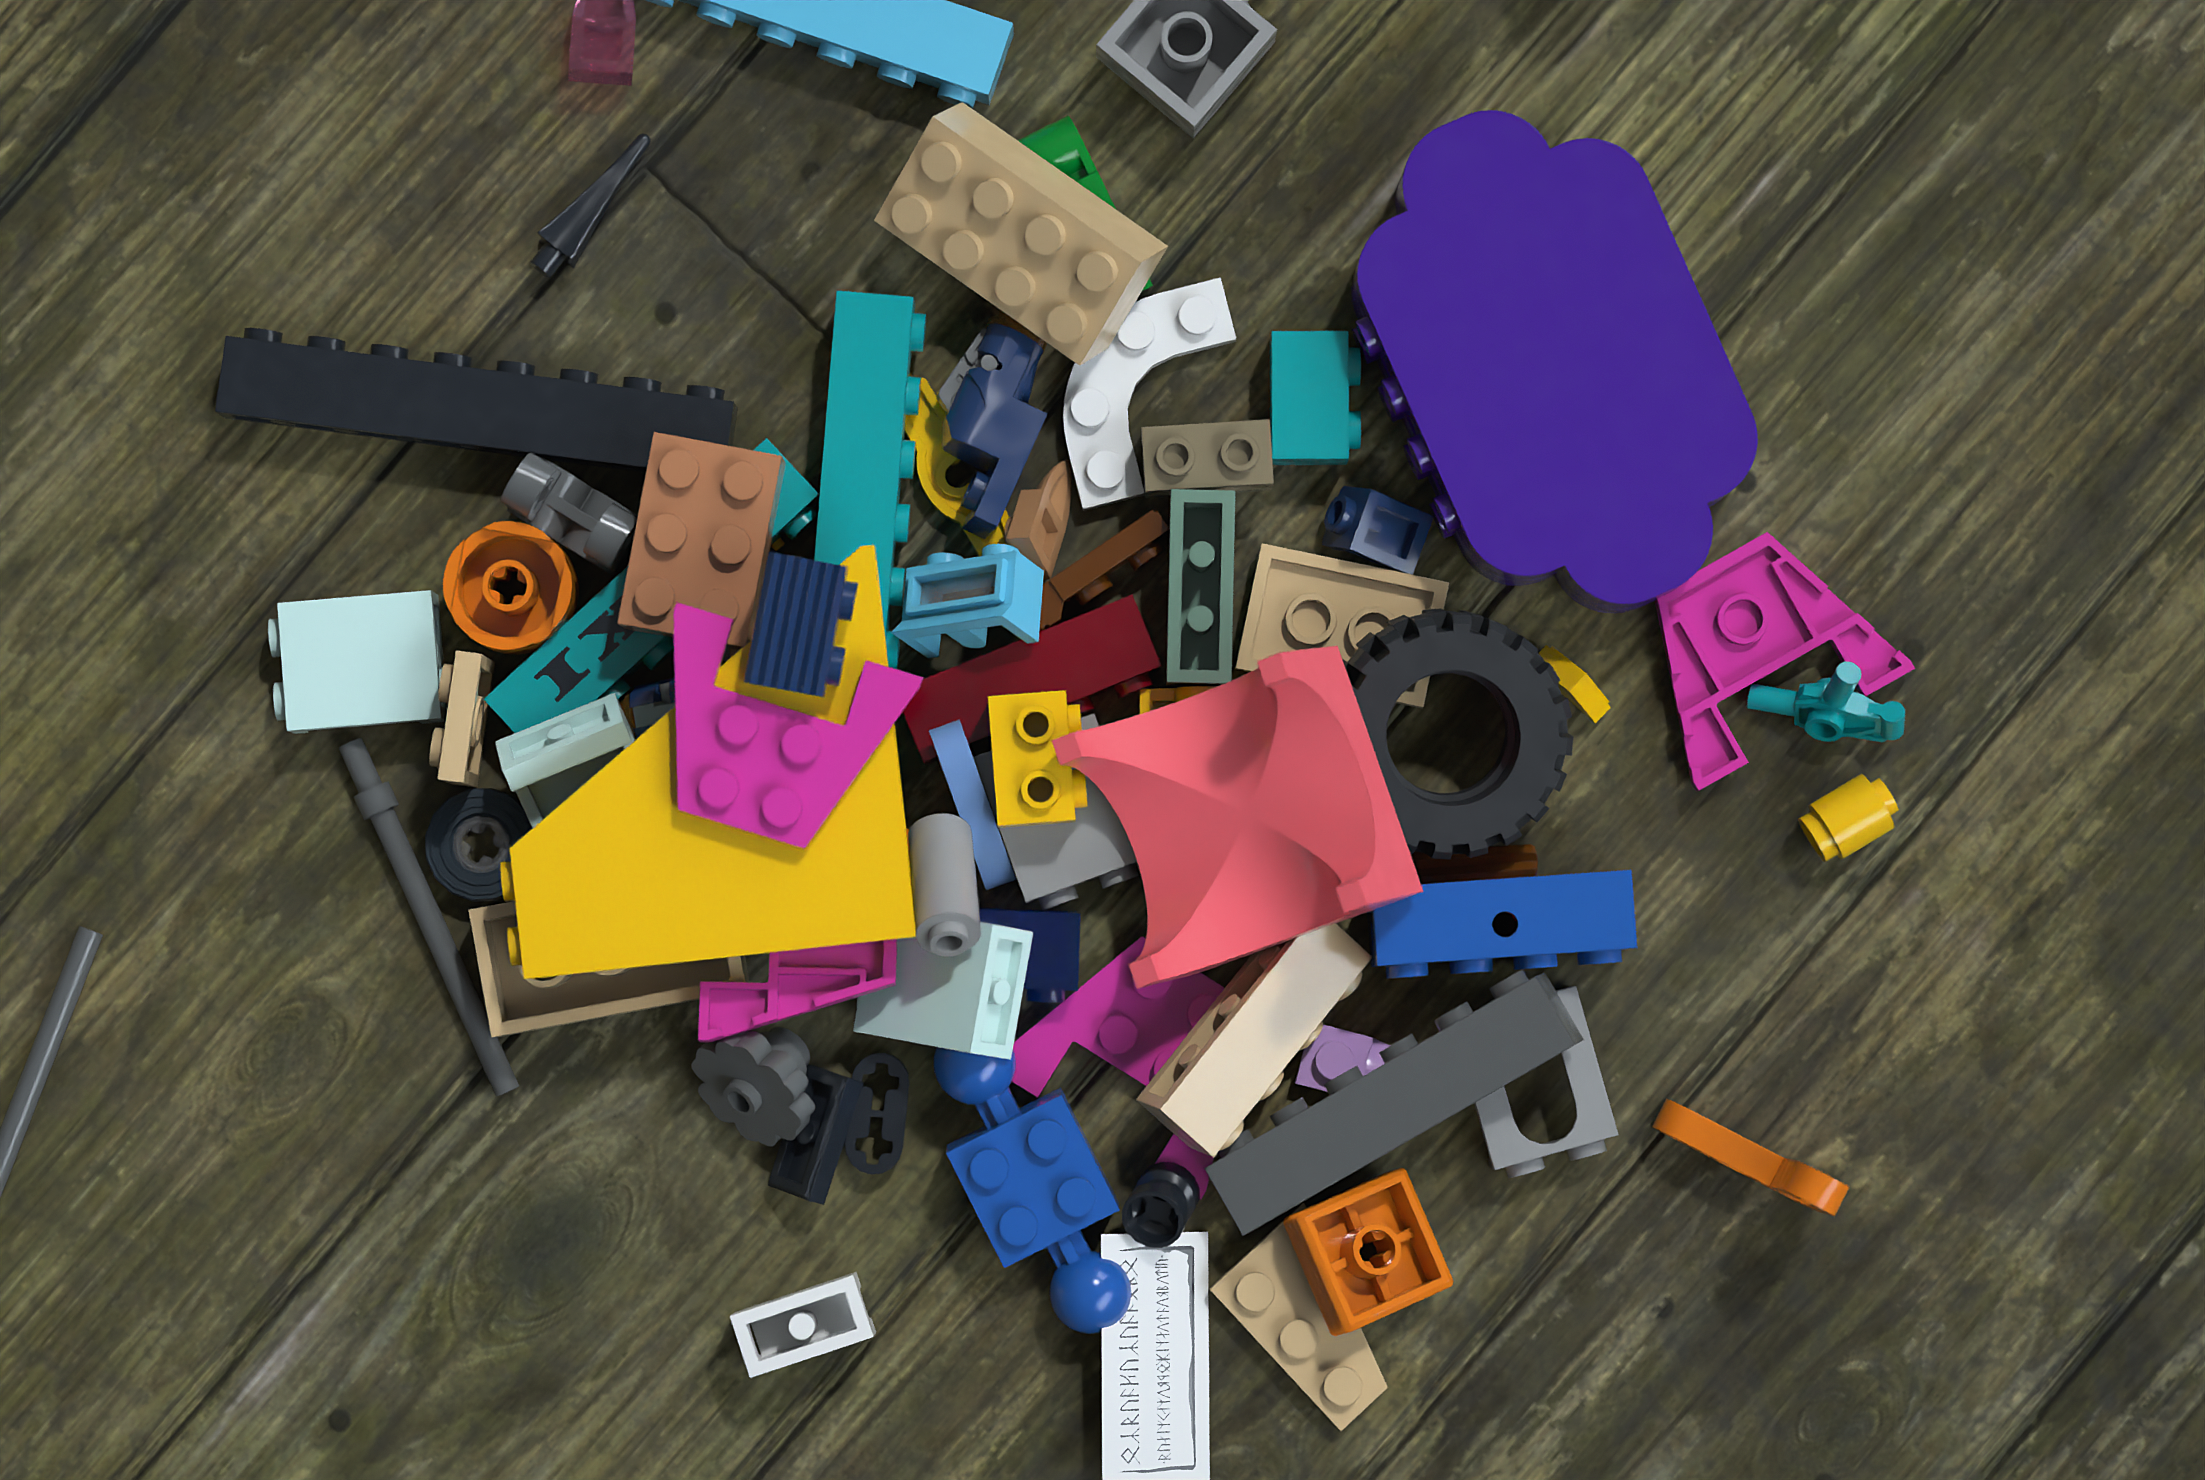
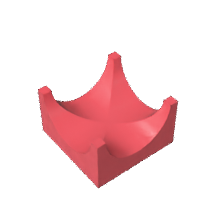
[1052,646,1423,989]

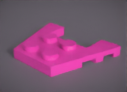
[1655,532,1915,792]
[673,602,923,848]
[1012,936,1224,1199]
[698,939,897,1043]

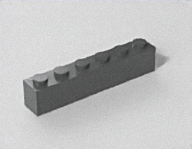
[1205,970,1584,1236]

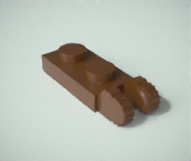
[1039,510,1170,632]

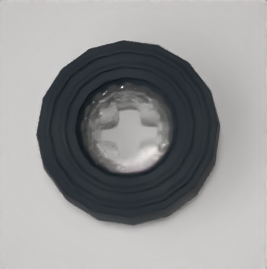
[425,788,533,902]

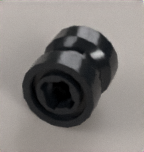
[1122,1162,1200,1248]

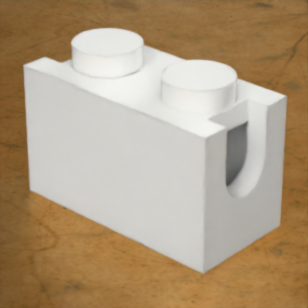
[730,1272,876,1378]

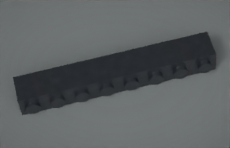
[215,328,738,473]

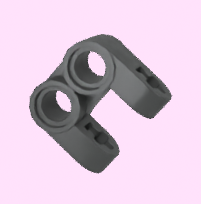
[501,453,638,577]

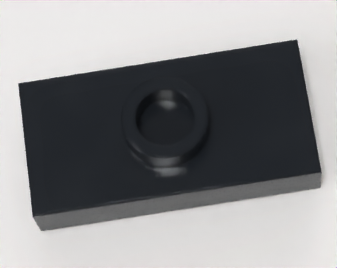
[768,1064,864,1205]

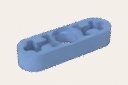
[929,720,1016,890]

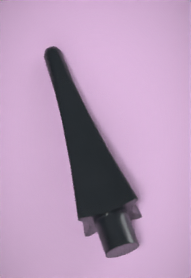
[530,133,651,278]

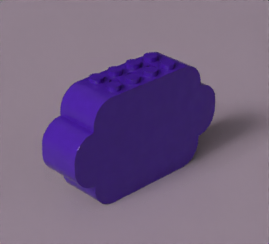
[1351,110,1758,613]

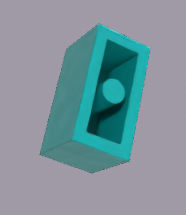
[1269,331,1361,465]

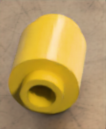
[1798,774,1899,862]

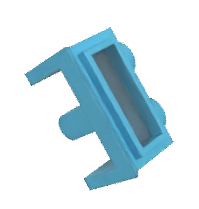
[891,544,1044,658]

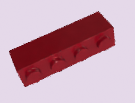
[903,594,1162,771]

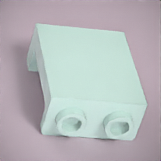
[268,590,447,734]
[495,693,636,828]
[853,922,1033,1060]

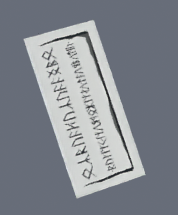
[1101,1232,1210,1480]

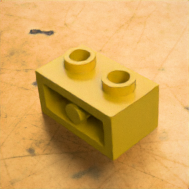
[988,690,1088,828]

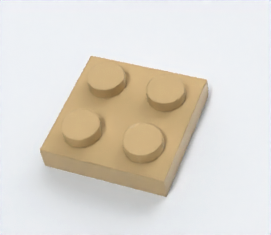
[429,651,495,788]

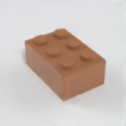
[618,432,786,650]

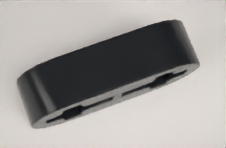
[845,1053,910,1175]

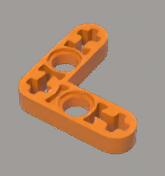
[1652,1098,1849,1217]

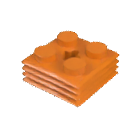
[1283,1168,1453,1336]

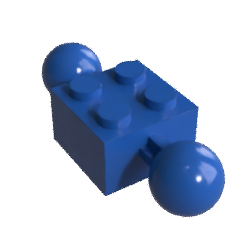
[934,1047,1132,1334]

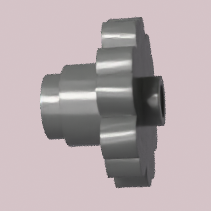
[692,1027,815,1146]

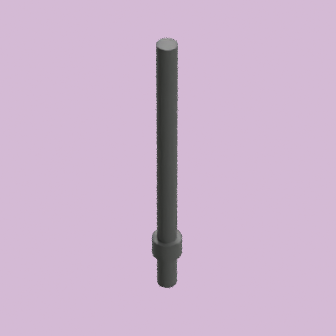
[339,738,519,1097]
[0,926,103,1198]

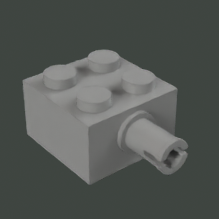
[1096,0,1277,138]

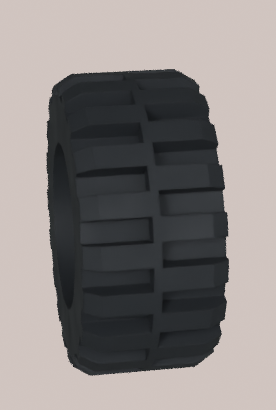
[1343,608,1574,860]

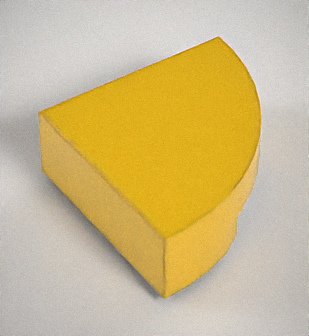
[1538,645,1611,723]

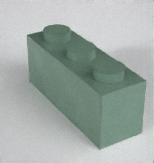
[1166,489,1235,687]

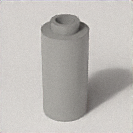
[908,814,981,957]

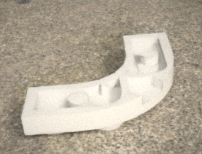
[1063,278,1236,511]

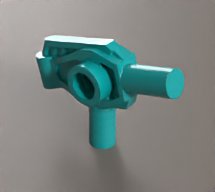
[1747,661,1905,742]

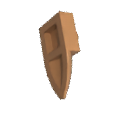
[1005,460,1072,579]

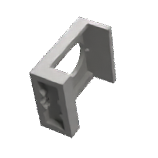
[1474,986,1619,1178]

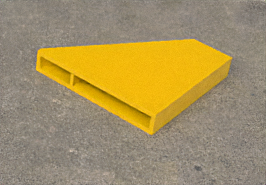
[500,545,916,979]

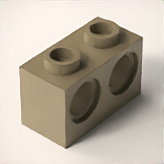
[1141,419,1274,498]

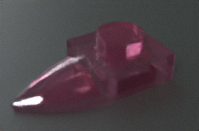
[568,0,636,86]

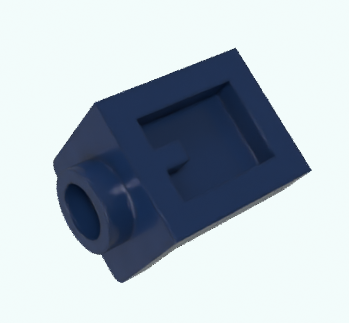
[1322,486,1434,575]

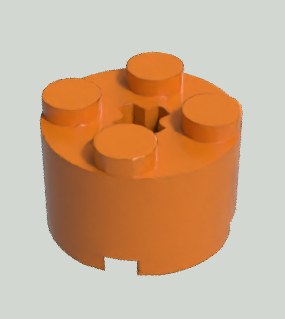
[443,521,579,655]

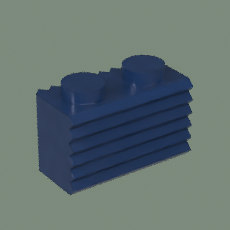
[744,552,858,698]

